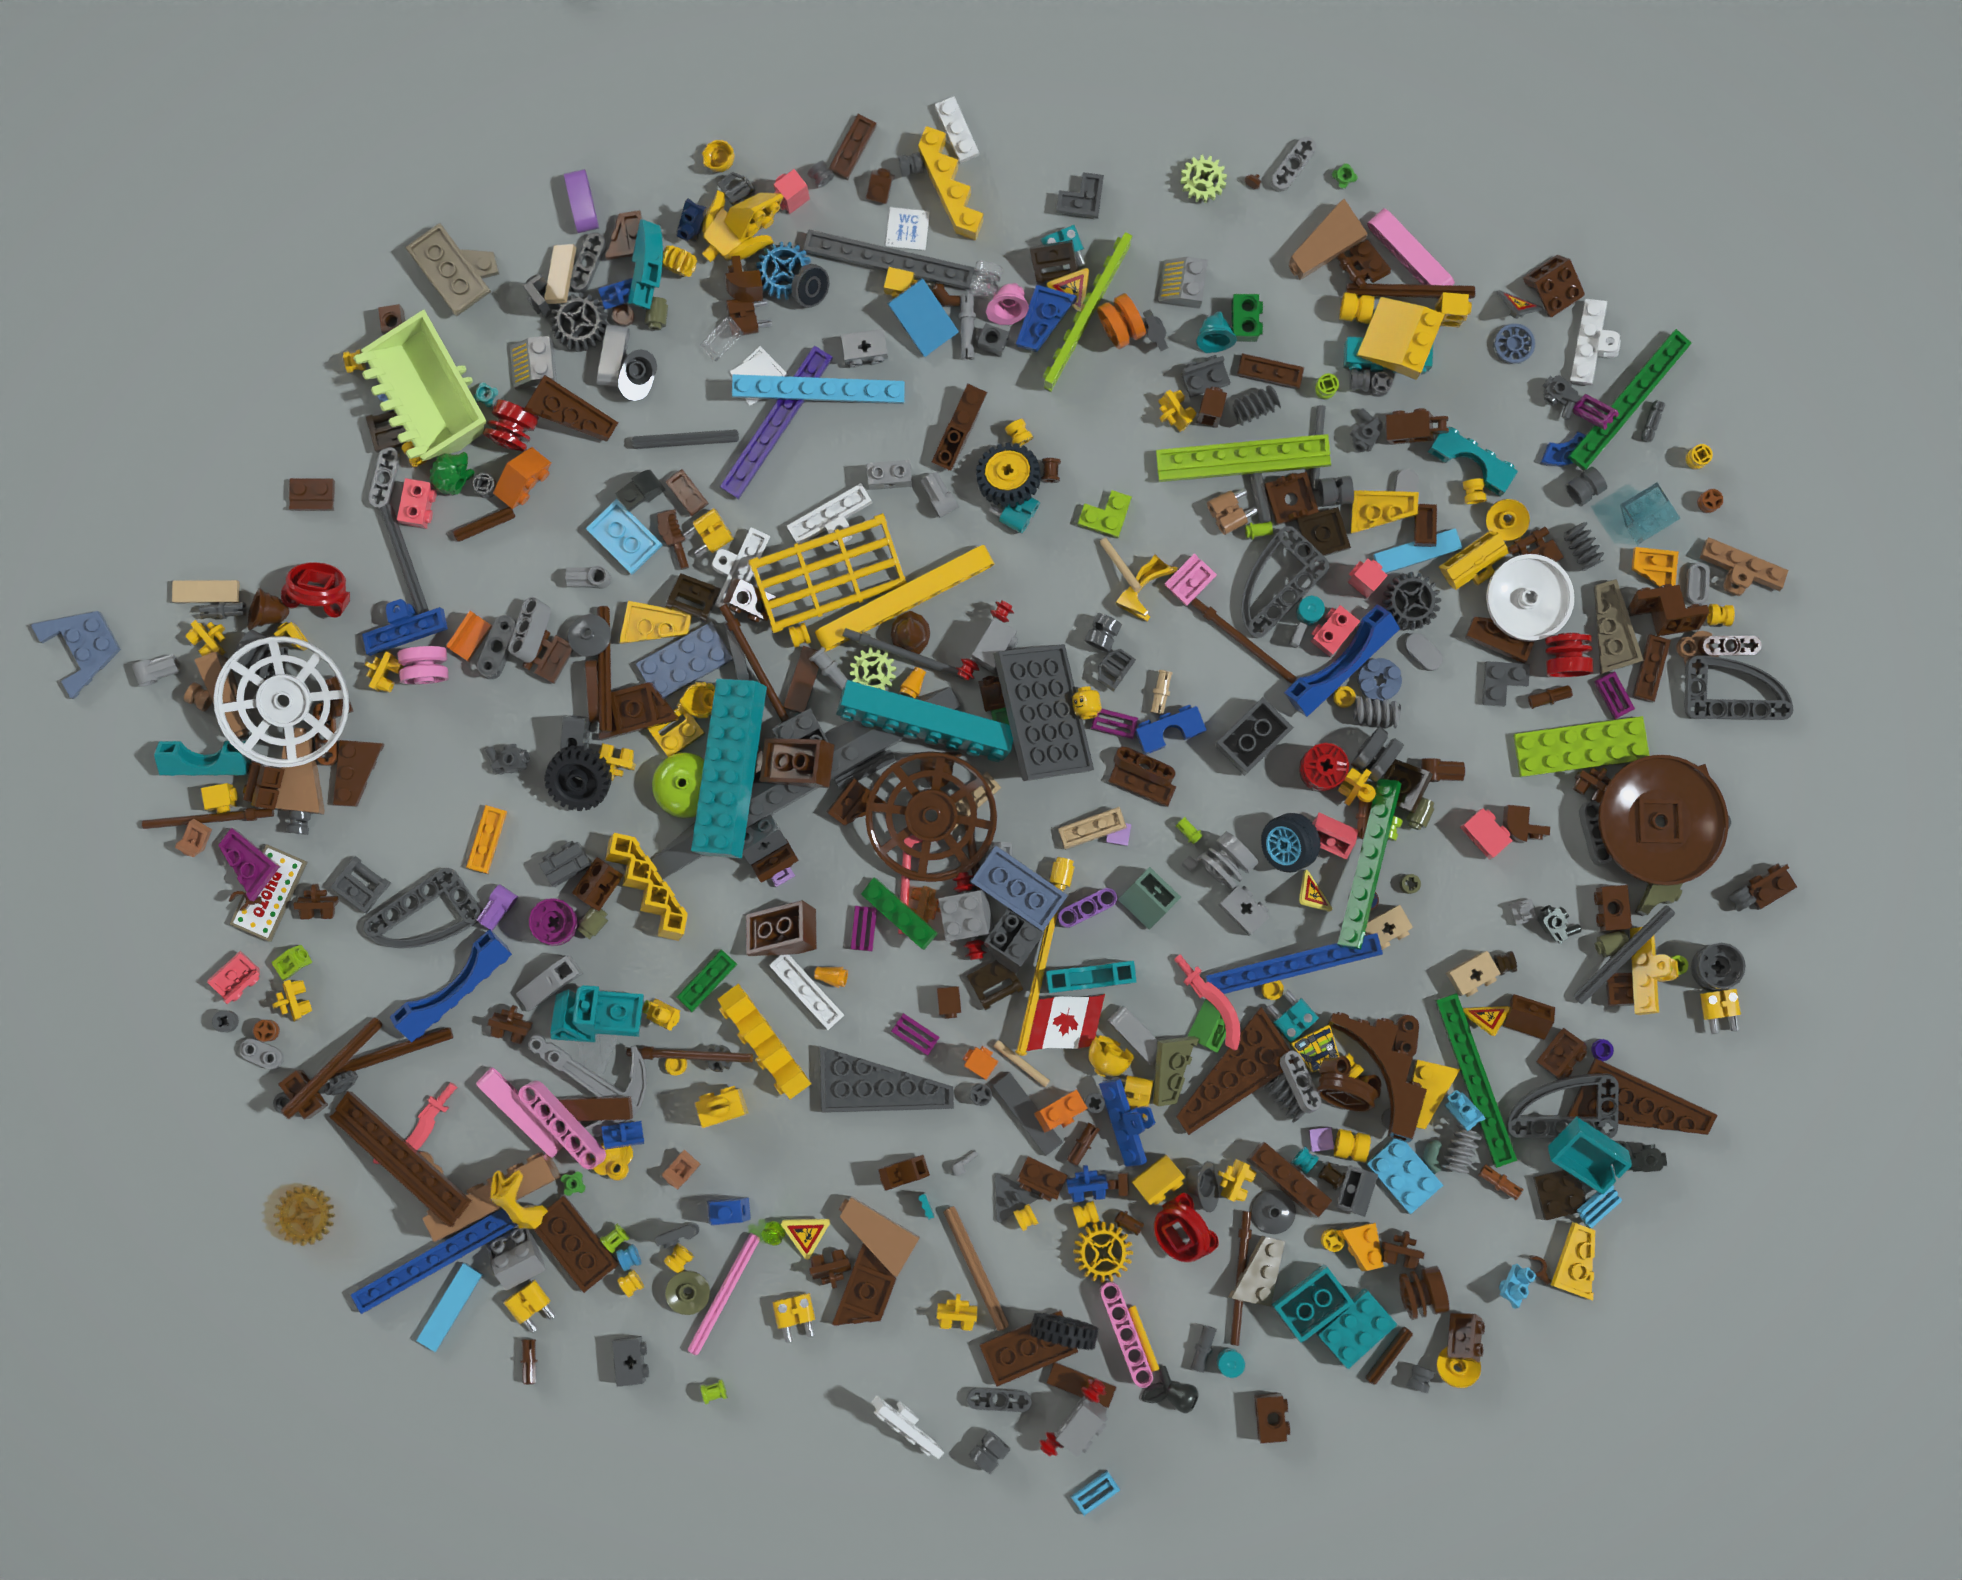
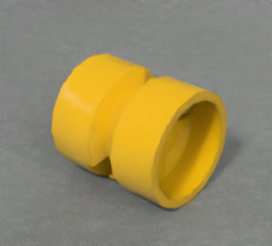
[1339,292,1374,324]
[1334,1128,1371,1163]

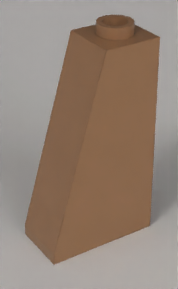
[1289,199,1368,280]
[194,652,250,739]
[275,728,325,815]
[839,1196,920,1277]

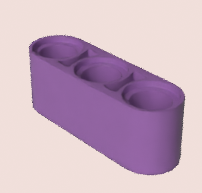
[564,169,599,233]
[1058,888,1117,928]

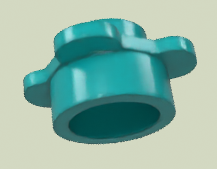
[473,382,499,407]

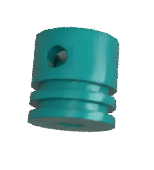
[1296,595,1325,625]
[1216,1348,1245,1378]

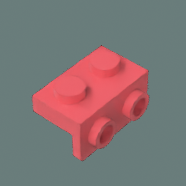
[207,951,260,1004]

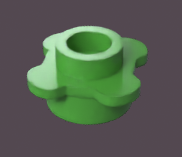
[1332,164,1357,189]
[561,1171,586,1196]

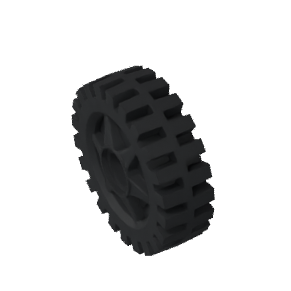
[544,745,612,811]
[1030,1313,1099,1350]

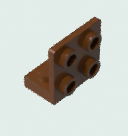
[1523,255,1585,317]

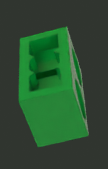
[1231,294,1263,342]

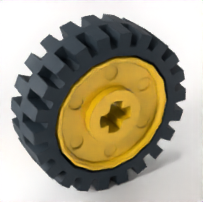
[976,443,1041,507]

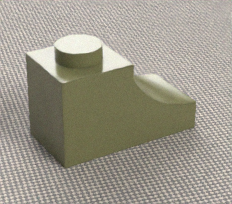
[1635,883,1683,916]

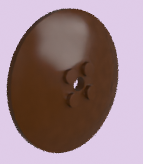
[1598,755,1729,886]

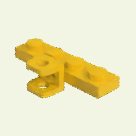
[1630,927,1678,1015]

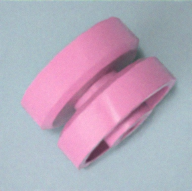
[398,646,449,685]

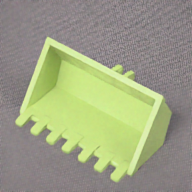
[353,310,486,461]

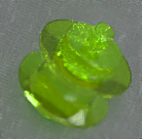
[761,1221,786,1246]

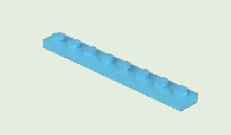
[732,374,905,404]

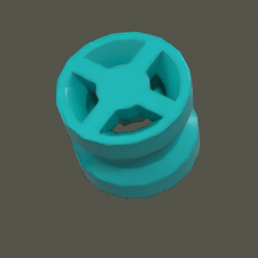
[1291,1146,1319,1174]

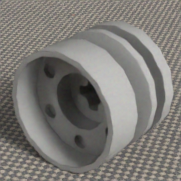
[1200,831,1259,889]

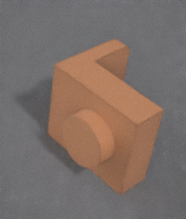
[175,819,212,857]
[662,1149,701,1189]

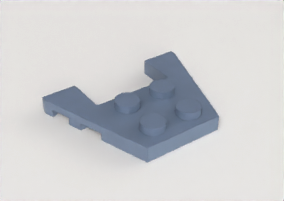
[31,611,121,699]

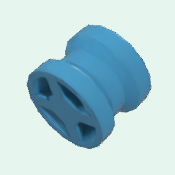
[616,1244,642,1271]

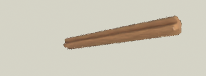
[944,1206,1009,1331]

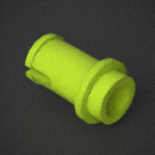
[1245,521,1273,539]
[1175,817,1203,845]

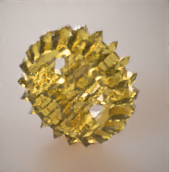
[274,1185,335,1246]

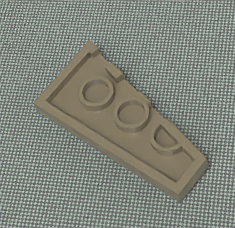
[1594,579,1644,674]

